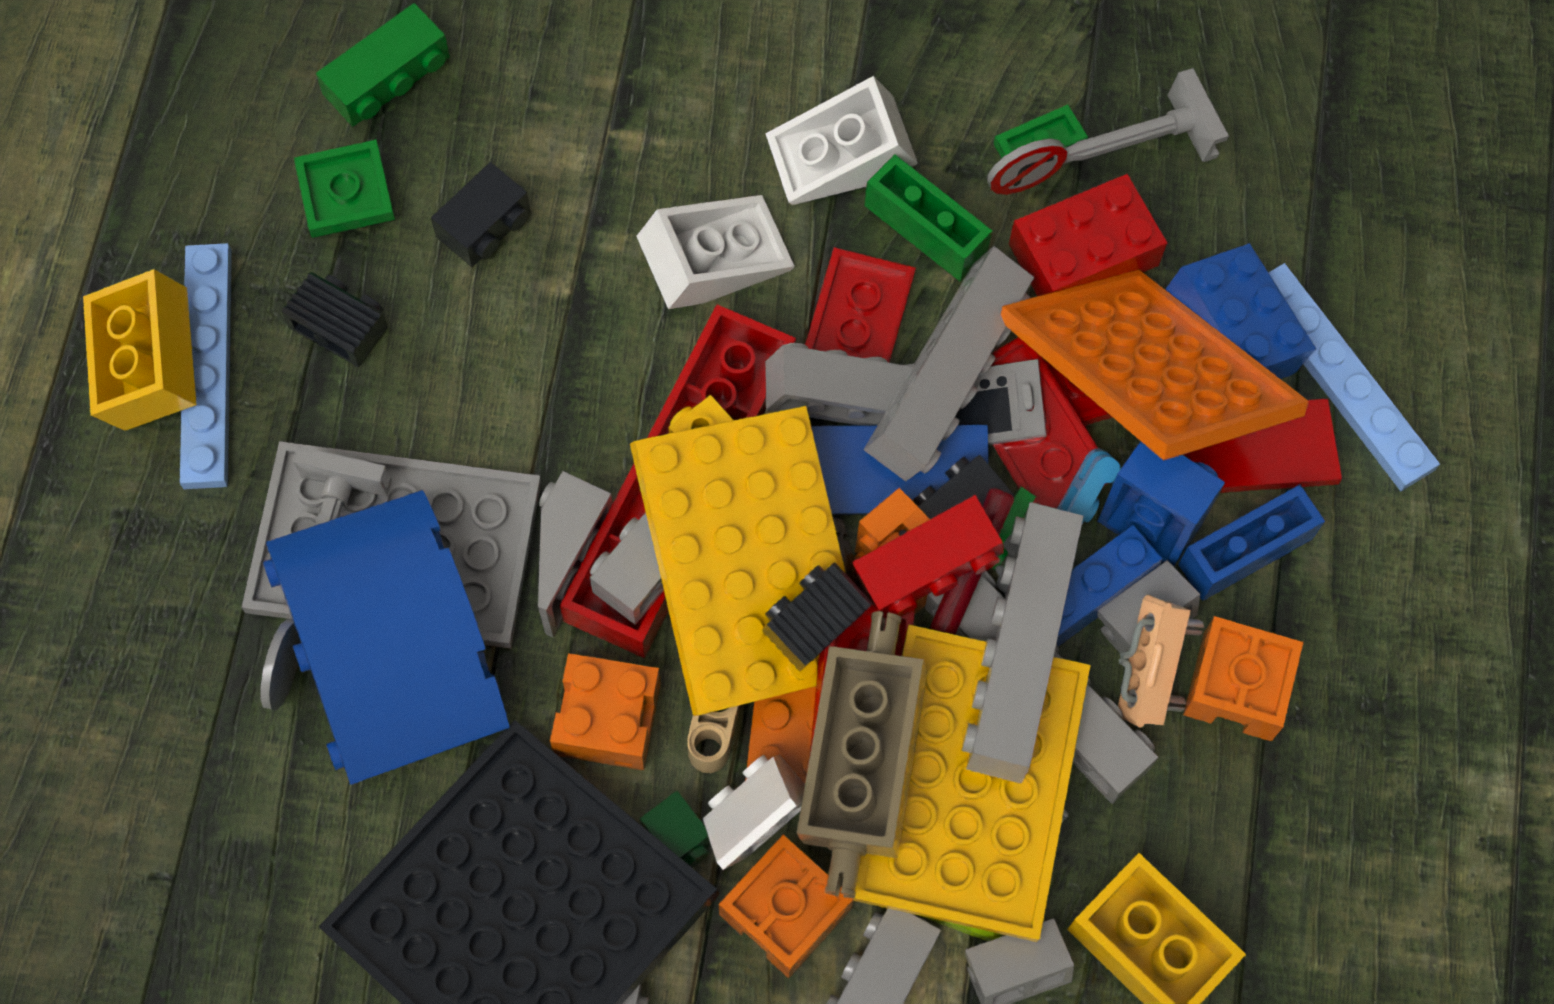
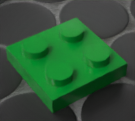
[294,140,395,238]

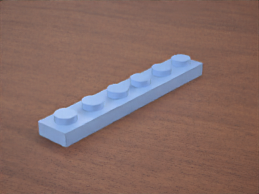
[180,243,232,489]
[1268,263,1440,491]

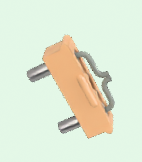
[1118,595,1204,728]

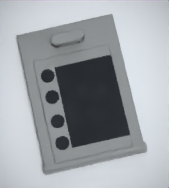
[955,359,1047,445]

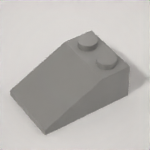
[538,471,613,637]

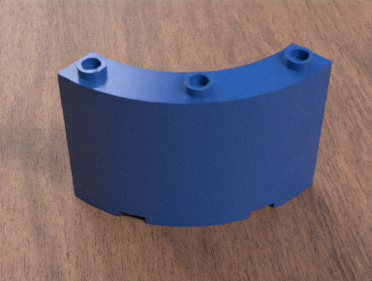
[263,490,510,785]

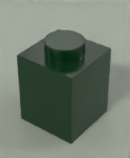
[640,791,711,868]

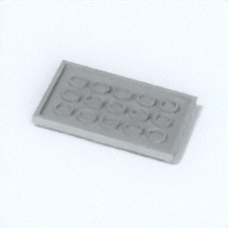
[241,441,542,649]

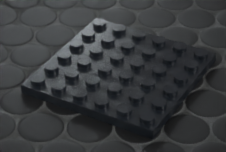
[319,720,720,1004]

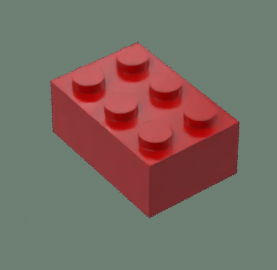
[1009,174,1167,297]

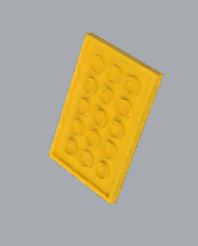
[630,406,846,716]
[854,625,1090,942]

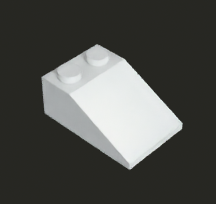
[766,76,918,205]
[636,195,795,309]
[703,755,805,870]

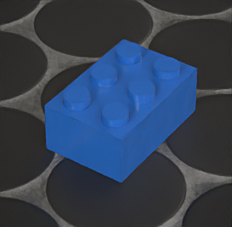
[1165,243,1316,379]
[1098,441,1225,567]

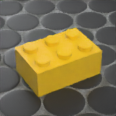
[83,269,197,431]
[1067,853,1246,1004]

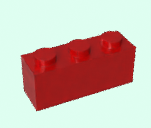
[852,495,1004,618]

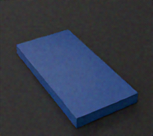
[811,425,988,515]

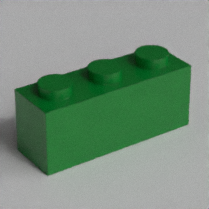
[316,3,450,127]
[864,154,992,282]

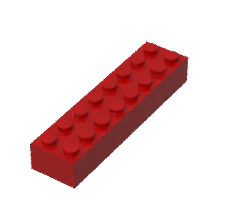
[560,304,796,658]

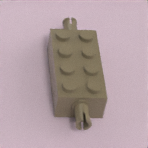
[797,611,927,898]

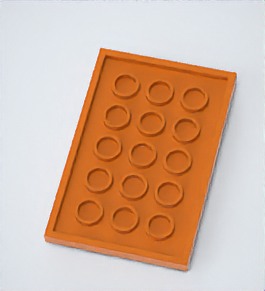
[1001,270,1308,460]

